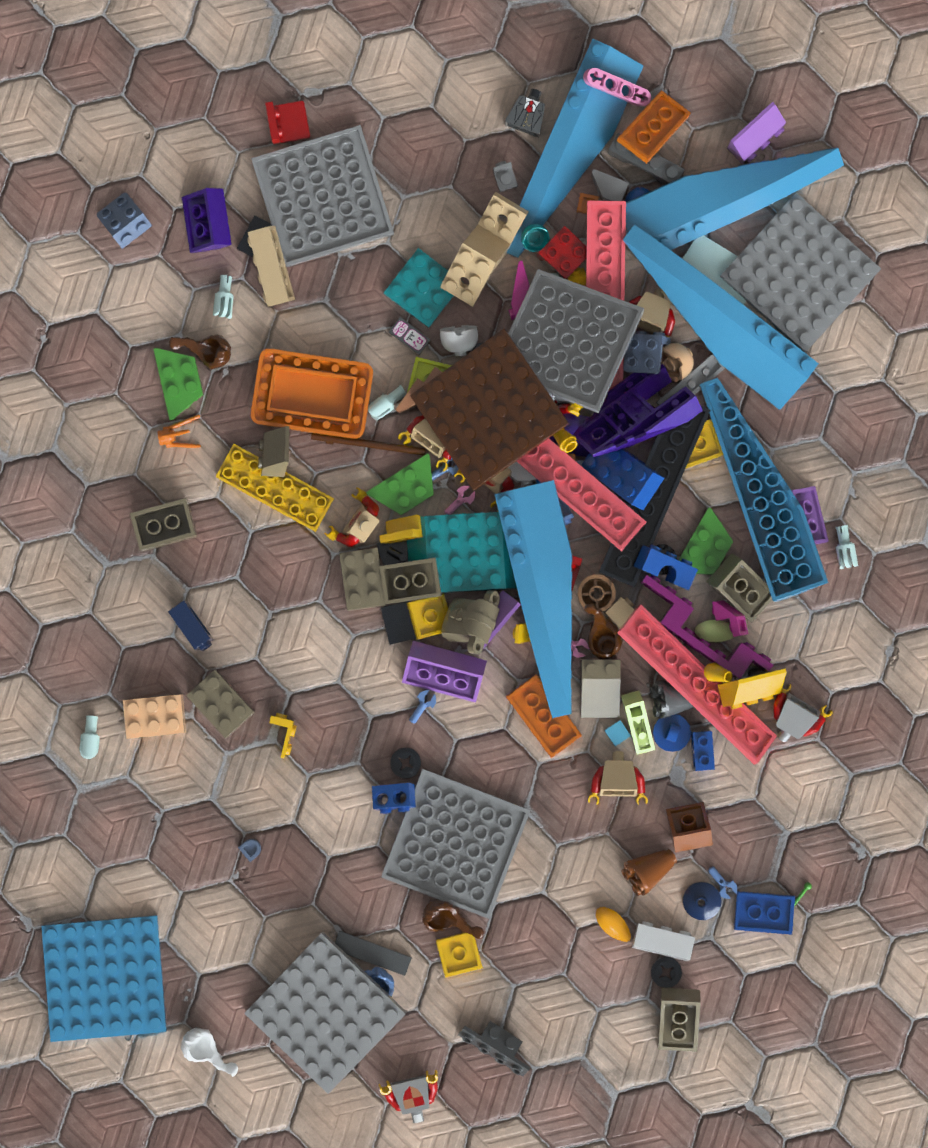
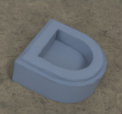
[238,839,261,862]

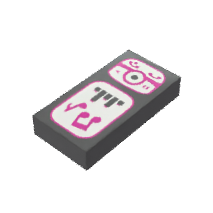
[389,317,431,355]

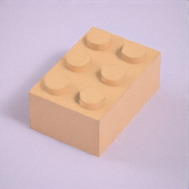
[123,694,186,739]

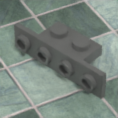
[458,1021,531,1076]

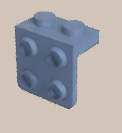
[97,193,152,249]
[623,331,671,374]

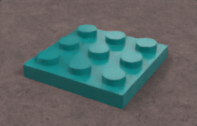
[384,248,464,328]

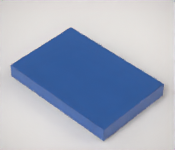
[734,891,795,935]

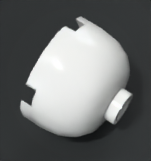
[440,325,478,356]

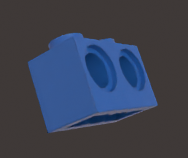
[691,731,715,771]
[372,783,416,814]

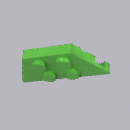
[154,348,204,421]
[366,453,434,515]
[679,507,733,575]

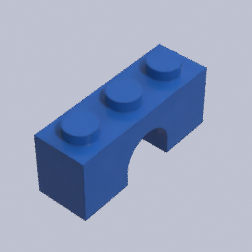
[634,544,698,590]

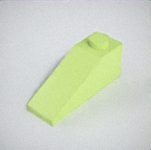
[621,690,655,755]

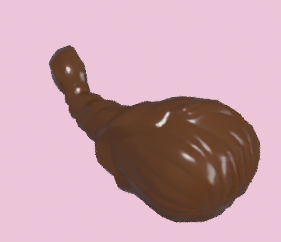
[169,334,231,370]
[584,603,623,659]
[422,900,484,939]

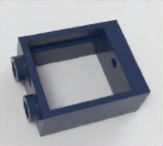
[168,601,214,651]

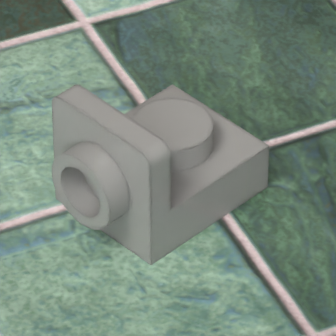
[493,161,518,193]

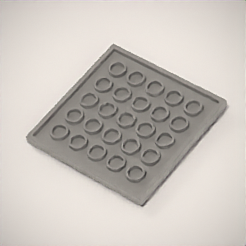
[251,125,394,267]
[720,193,881,353]
[508,269,644,413]
[381,769,531,919]
[244,931,407,1094]

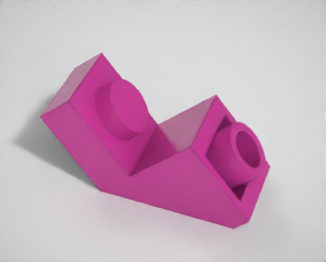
[712,600,748,637]

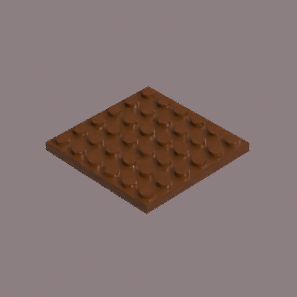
[410,329,569,491]

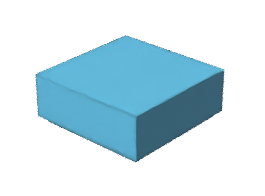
[604,720,631,746]

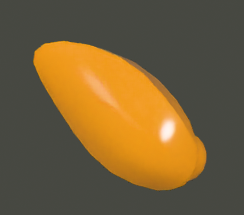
[595,907,631,942]

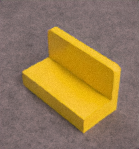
[379,515,423,544]

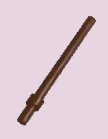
[311,433,425,456]

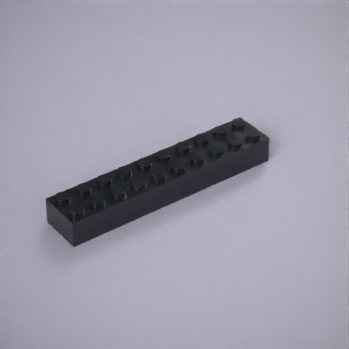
[598,405,710,587]

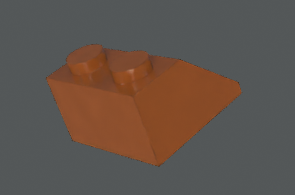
[666,802,713,853]

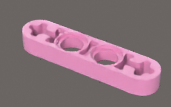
[583,68,651,106]

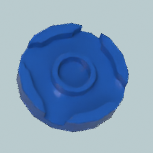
[652,714,691,752]

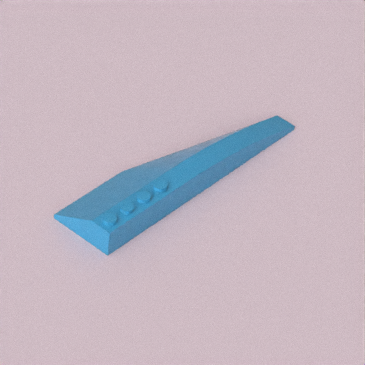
[507,38,644,258]
[626,147,844,260]
[623,224,819,410]
[700,378,829,602]
[494,480,572,718]

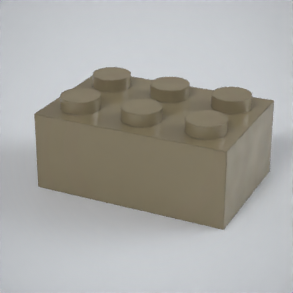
[130,498,198,552]
[339,548,386,611]
[186,670,255,738]

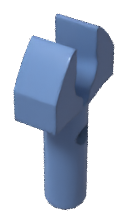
[432,458,459,481]
[409,690,436,724]
[708,866,737,899]

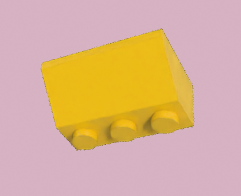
[718,668,786,709]

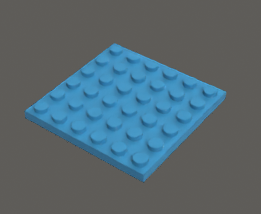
[41,915,167,1042]

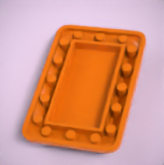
[251,349,373,439]

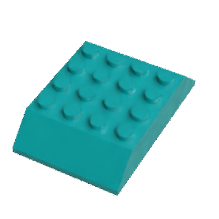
[407,512,517,593]

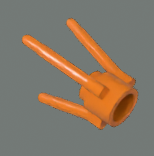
[158,414,201,448]

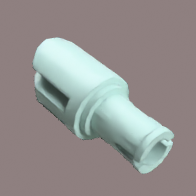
[213,275,234,319]
[368,385,407,420]
[835,525,858,569]
[79,715,100,759]

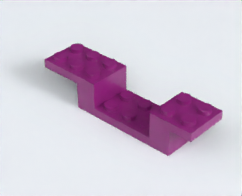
[640,575,773,679]

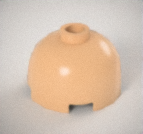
[661,343,694,382]

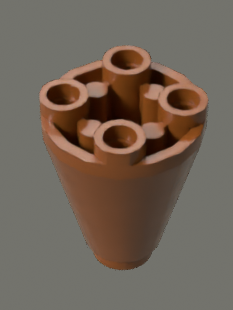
[621,849,677,896]

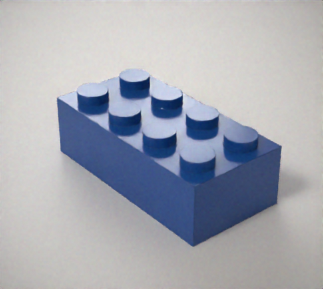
[581,448,664,510]

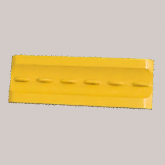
[215,444,334,532]

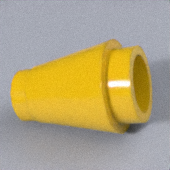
[553,428,577,453]
[704,663,732,683]

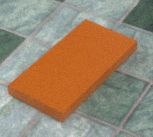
[617,90,691,164]
[506,674,582,758]

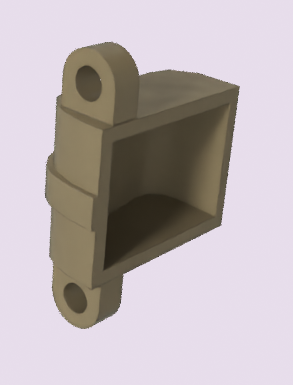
[442,591,500,654]

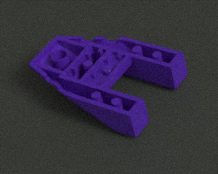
[573,363,703,457]

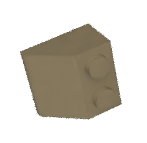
[258,426,289,477]

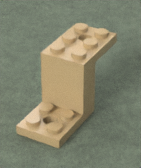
[440,192,529,307]

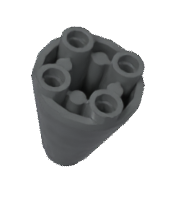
[650,680,694,718]

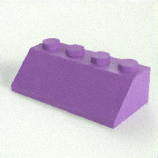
[402,641,487,703]

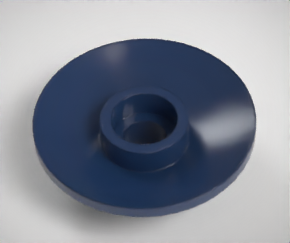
[683,882,722,920]

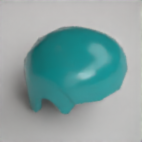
[521,224,550,252]

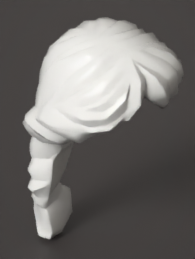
[181,1028,238,1076]

